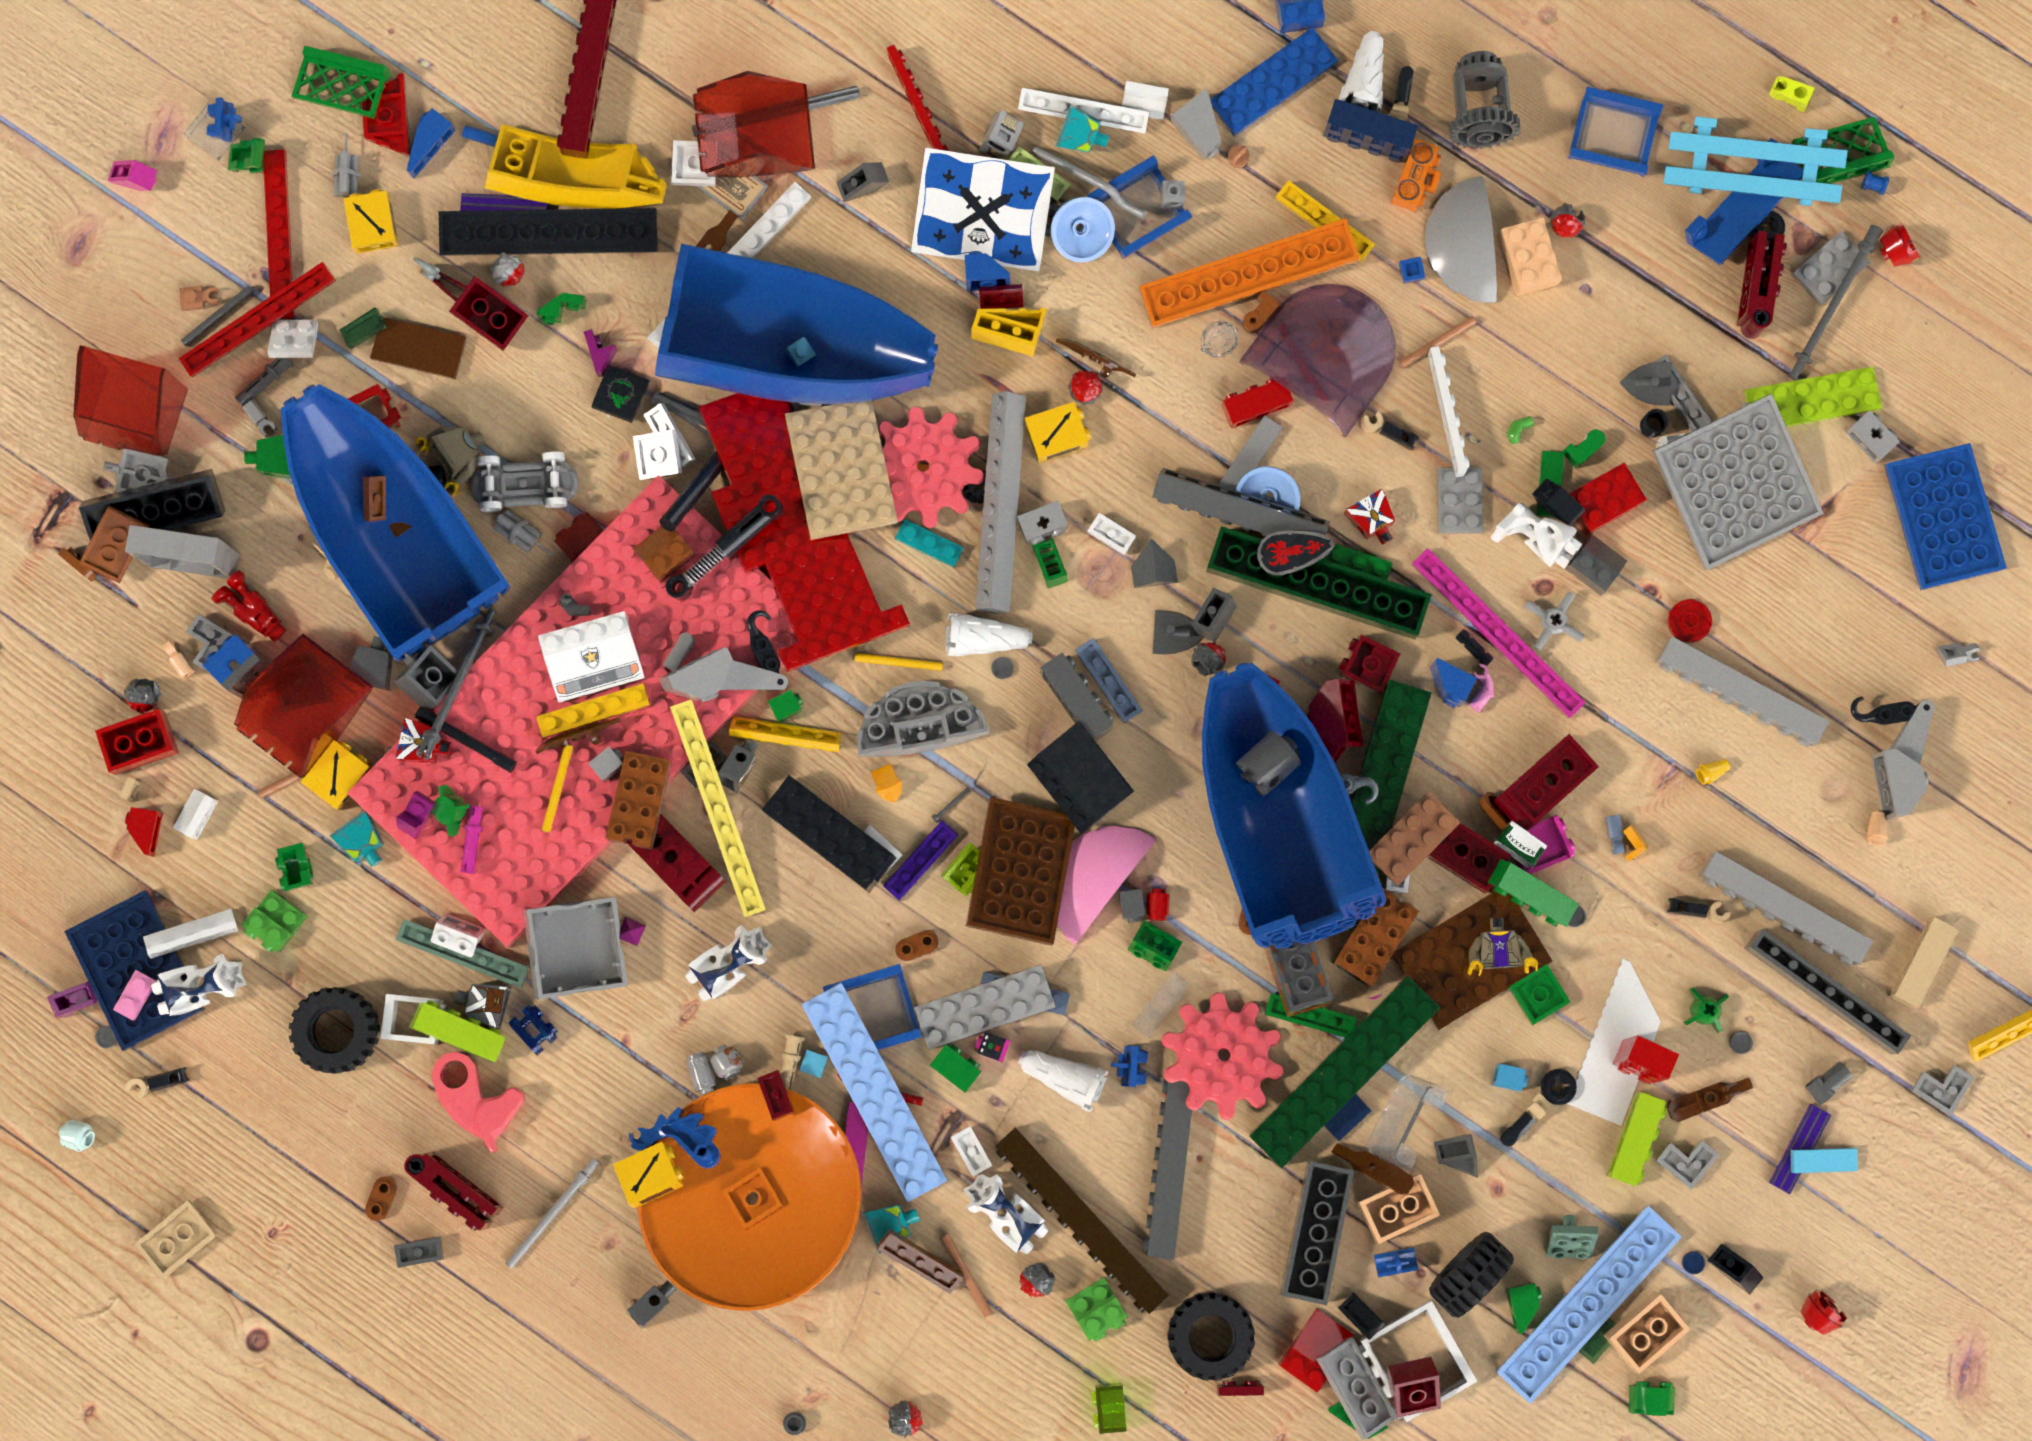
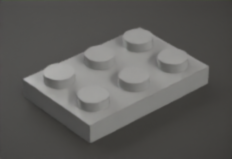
[1792,231,1871,306]
[1437,468,1483,534]

